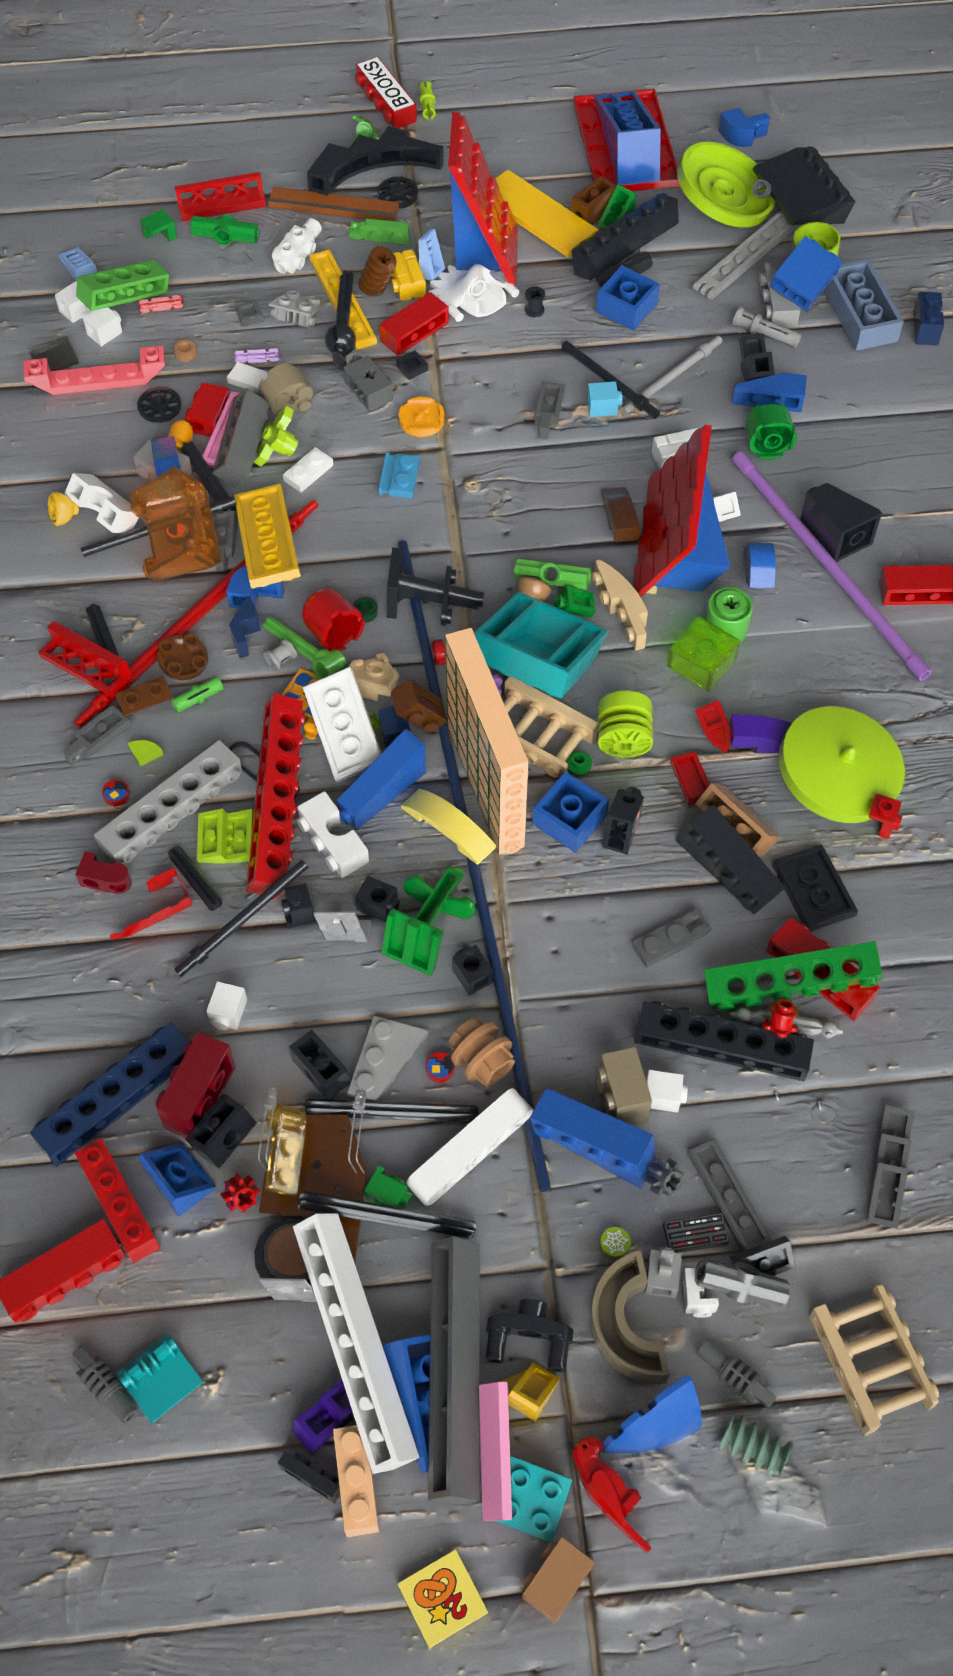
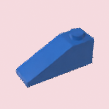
[732,373,807,412]
[151,436,186,498]

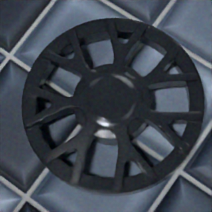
[378,176,418,209]
[137,387,181,423]

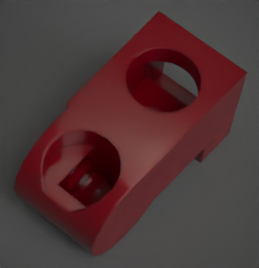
[76,852,132,894]

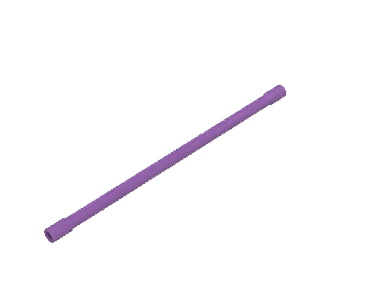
[732,451,932,681]

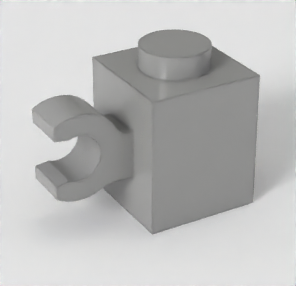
[645,1247,682,1298]

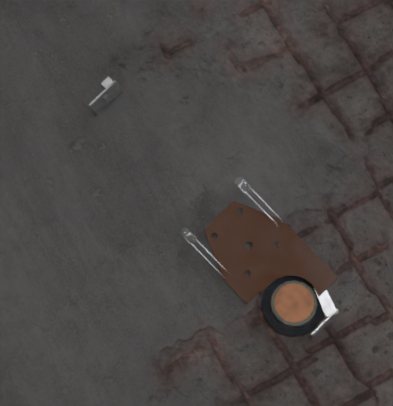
[254,911,371,1302]

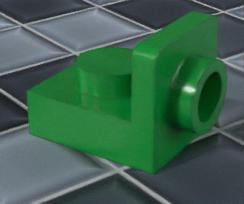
[554,586,595,618]

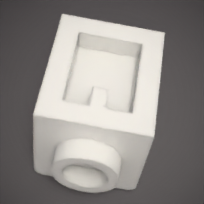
[682,1268,719,1318]

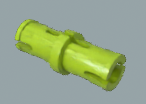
[419,81,436,119]

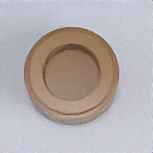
[173,339,197,362]

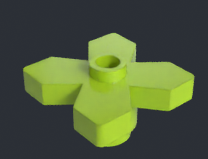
[254,405,298,467]

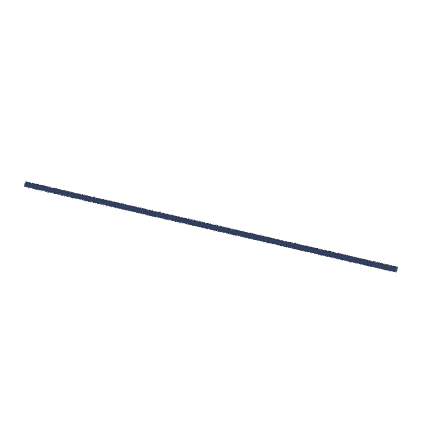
[398,540,551,1192]

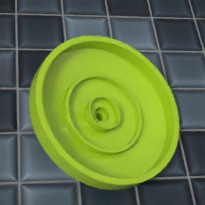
[677,142,775,228]
[779,706,905,823]

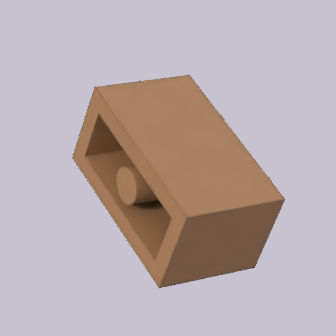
[521,1537,595,1624]

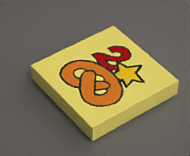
[398,1550,488,1648]

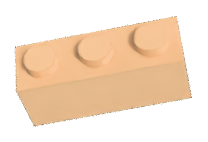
[333,1425,379,1537]

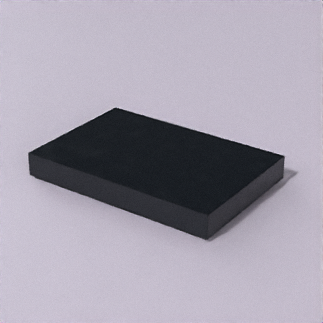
[772,844,858,932]

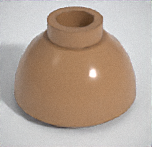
[517,577,551,602]

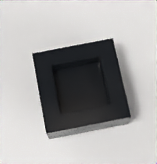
[396,350,428,380]

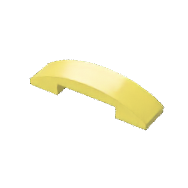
[401,789,496,865]

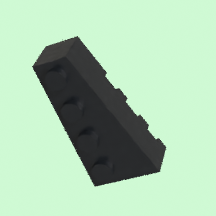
[676,805,786,915]

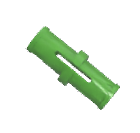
[170,676,224,713]

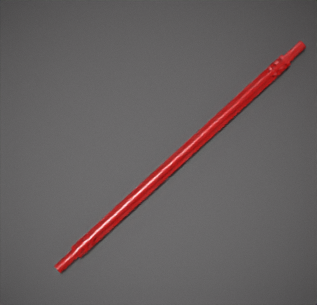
[73,500,318,729]

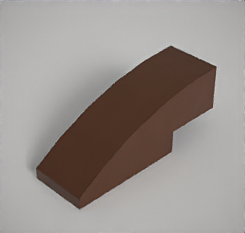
[601,487,640,542]

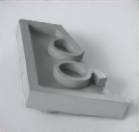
[347,1016,429,1101]

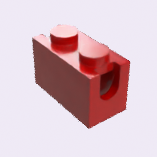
[185,383,230,437]

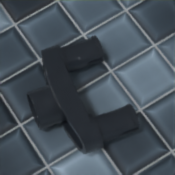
[485,1299,574,1373]

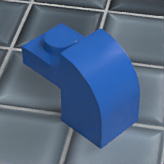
[719,108,770,147]
[743,543,776,588]
[226,566,285,608]

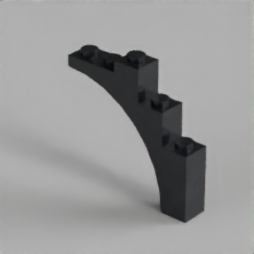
[307,126,444,196]

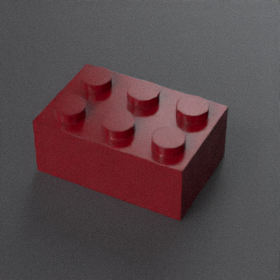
[156,1032,236,1138]

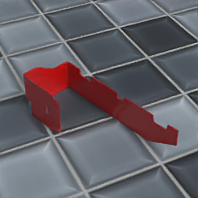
[110,868,192,940]

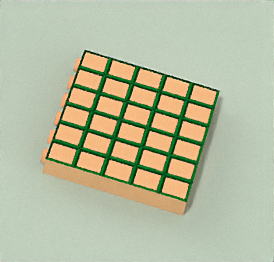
[445,628,528,855]

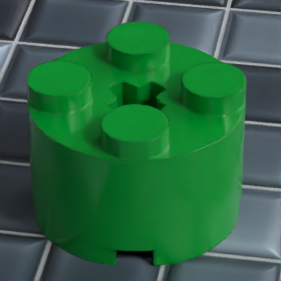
[744,404,797,460]

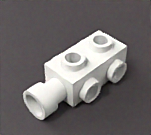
[272,218,322,274]

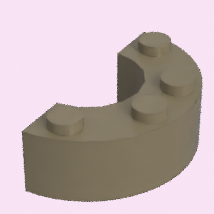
[590,1251,670,1384]

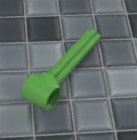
[263,616,346,680]

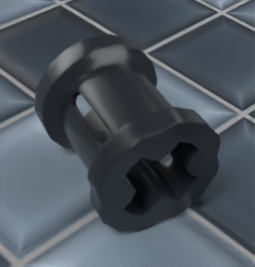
[525,286,545,318]

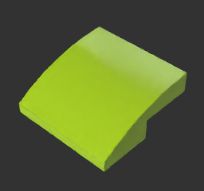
[197,808,254,864]

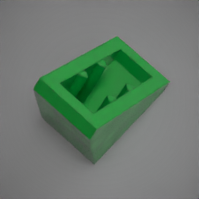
[598,184,637,229]

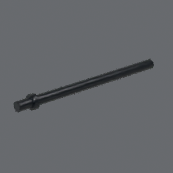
[81,496,237,557]

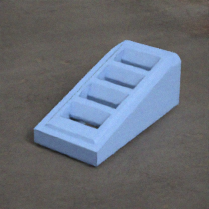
[418,228,445,280]
[58,247,97,282]

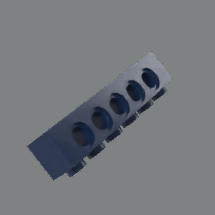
[29,1022,188,1167]

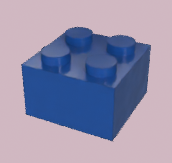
[596,265,660,331]
[532,772,609,853]

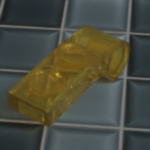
[265,1104,306,1196]

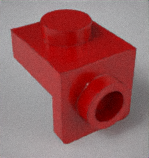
[868,794,903,839]

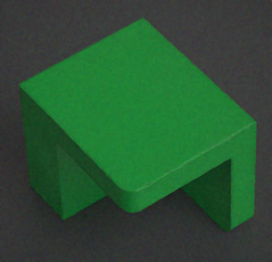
[140,209,177,241]

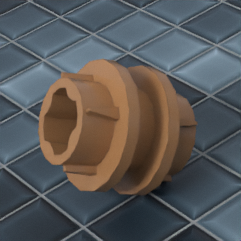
[449,1017,515,1087]

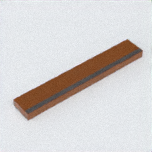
[268,187,399,221]

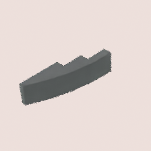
[867,1105,915,1229]

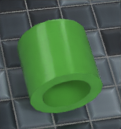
[703,587,753,647]

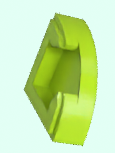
[127,740,164,767]

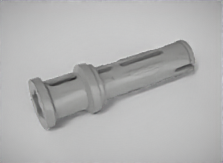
[732,306,802,348]

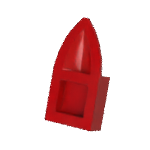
[695,700,731,752]

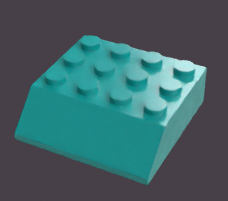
[475,592,608,698]

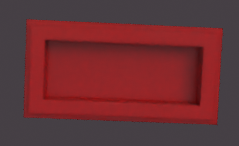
[670,751,710,805]

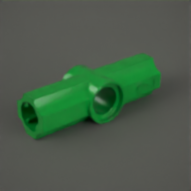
[190,215,259,245]

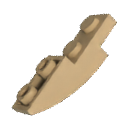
[592,560,648,651]

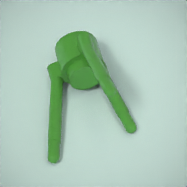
[347,115,379,148]

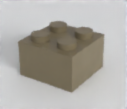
[595,1047,652,1126]

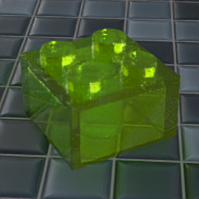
[667,616,741,692]

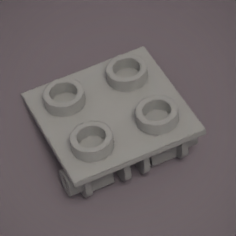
[269,290,328,328]

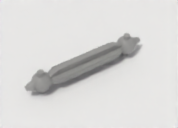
[729,1008,843,1038]

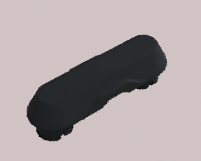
[596,251,653,287]

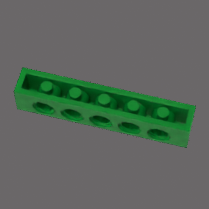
[704,941,883,1011]

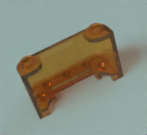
[130,467,221,581]

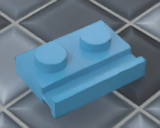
[378,452,420,498]

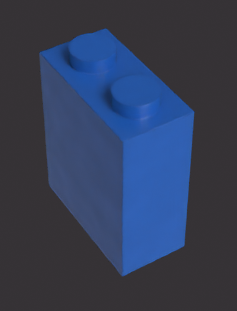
[770,236,842,312]

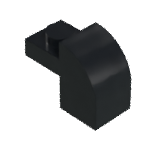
[739,334,775,381]

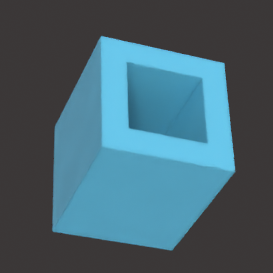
[587,382,622,417]

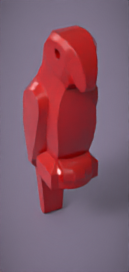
[571,1436,651,1553]

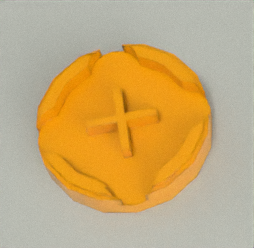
[398,396,445,437]

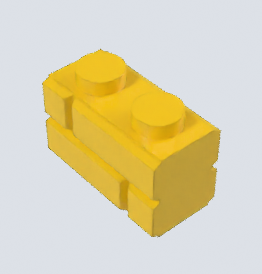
[391,249,426,301]

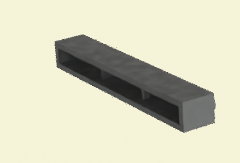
[428,1236,480,1505]

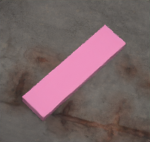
[479,1382,512,1521]

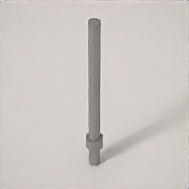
[620,335,723,415]

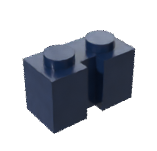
[913,292,944,346]

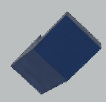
[229,597,261,658]

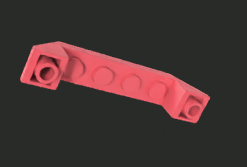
[23,346,165,395]

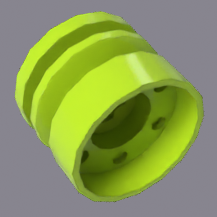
[792,222,841,256]
[598,691,653,758]

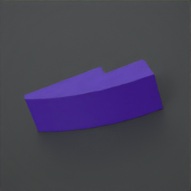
[730,714,792,753]
[291,1380,355,1455]

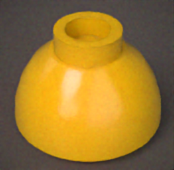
[48,492,79,526]

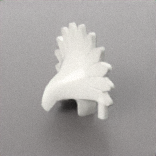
[429,264,519,322]

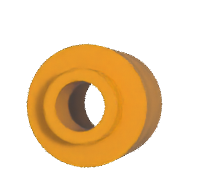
[168,420,193,454]

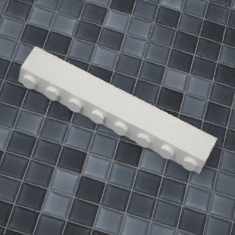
[293,1214,420,1474]

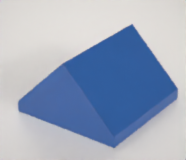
[138,1143,216,1216]

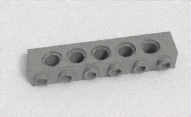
[94,740,243,864]

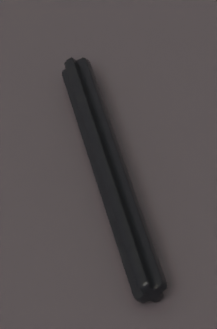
[305,1099,479,1123]
[298,1191,476,1238]

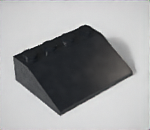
[752,146,856,225]

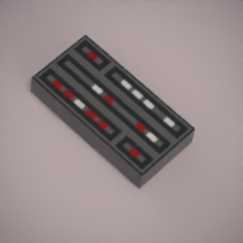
[663,1212,730,1253]

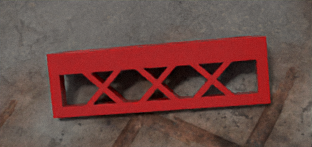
[174,172,266,222]
[38,621,132,697]

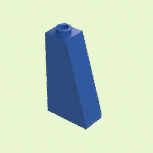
[337,729,426,830]

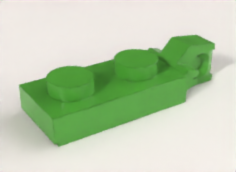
[349,218,411,245]

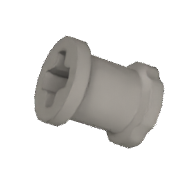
[263,639,297,671]

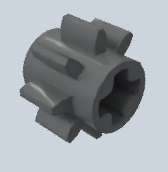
[645,1158,684,1197]

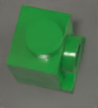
[364,1166,413,1209]

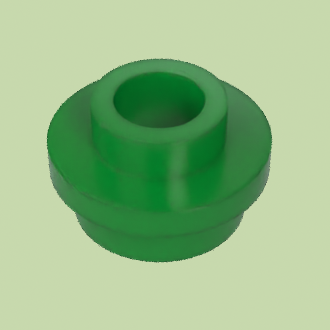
[566,751,592,776]

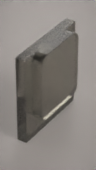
[28,336,79,371]

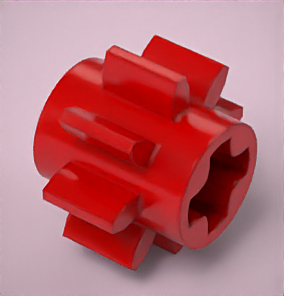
[220,1173,260,1213]

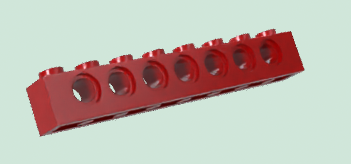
[246,693,305,898]

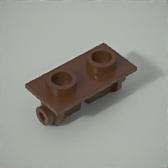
[115,676,173,717]

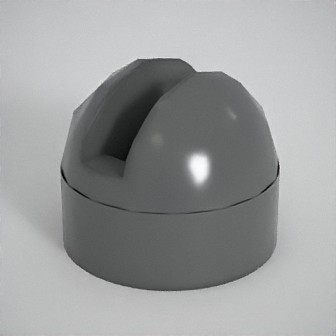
[752,179,771,198]

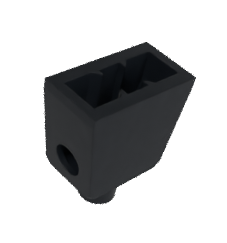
[602,787,644,855]

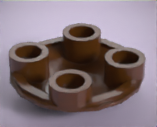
[157,633,208,680]

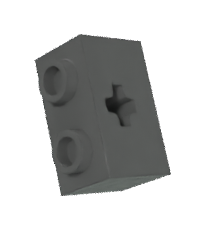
[344,355,394,412]

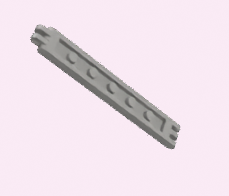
[693,210,799,300]

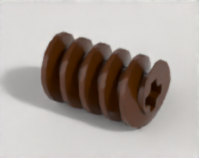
[358,246,397,296]

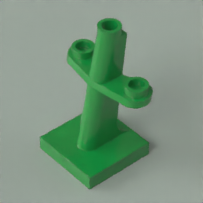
[381,867,475,976]

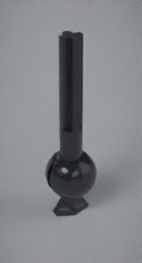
[325,270,356,368]

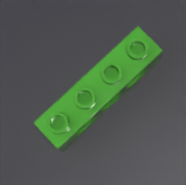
[76,260,169,311]

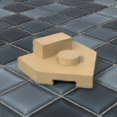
[349,653,400,701]

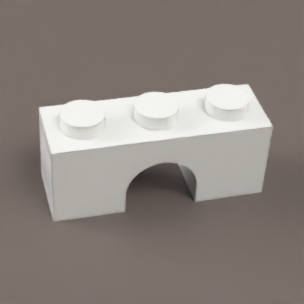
[55,281,122,346]
[64,473,141,533]
[297,791,369,878]

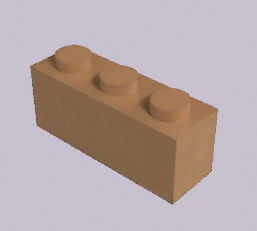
[695,783,780,857]

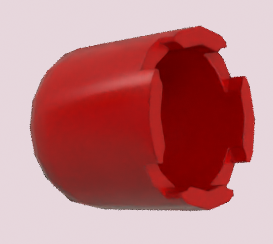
[302,588,365,651]

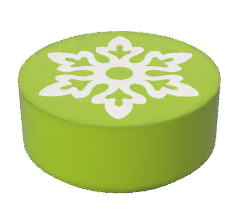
[600,1227,631,1260]

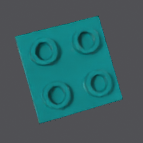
[115,1334,204,1424]
[497,1456,572,1542]

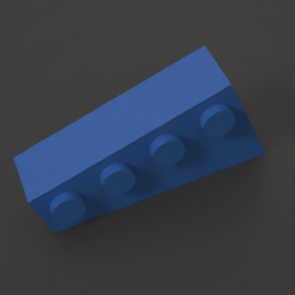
[530,1088,656,1189]

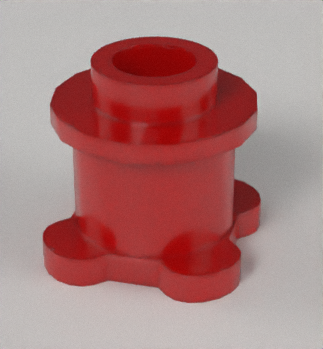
[763,999,799,1038]

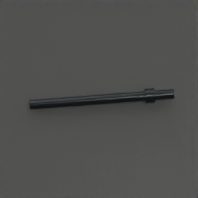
[562,341,660,419]
[174,859,309,977]

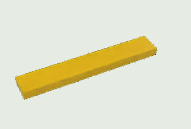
[309,249,377,350]

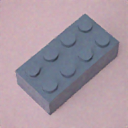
[824,259,904,351]

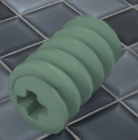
[719,1415,793,1478]

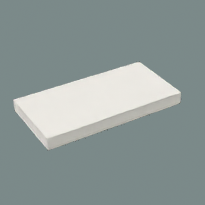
[303,667,382,783]

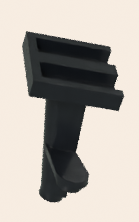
[387,547,484,626]

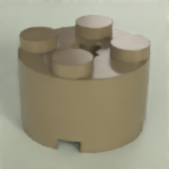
[259,363,313,416]

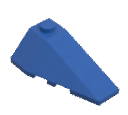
[382,1334,431,1473]

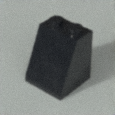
[800,483,882,562]

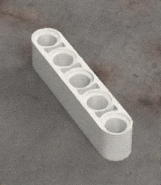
[406,1088,534,1207]

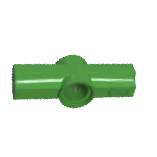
[514,558,592,590]

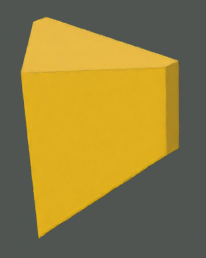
[498,1362,560,1422]

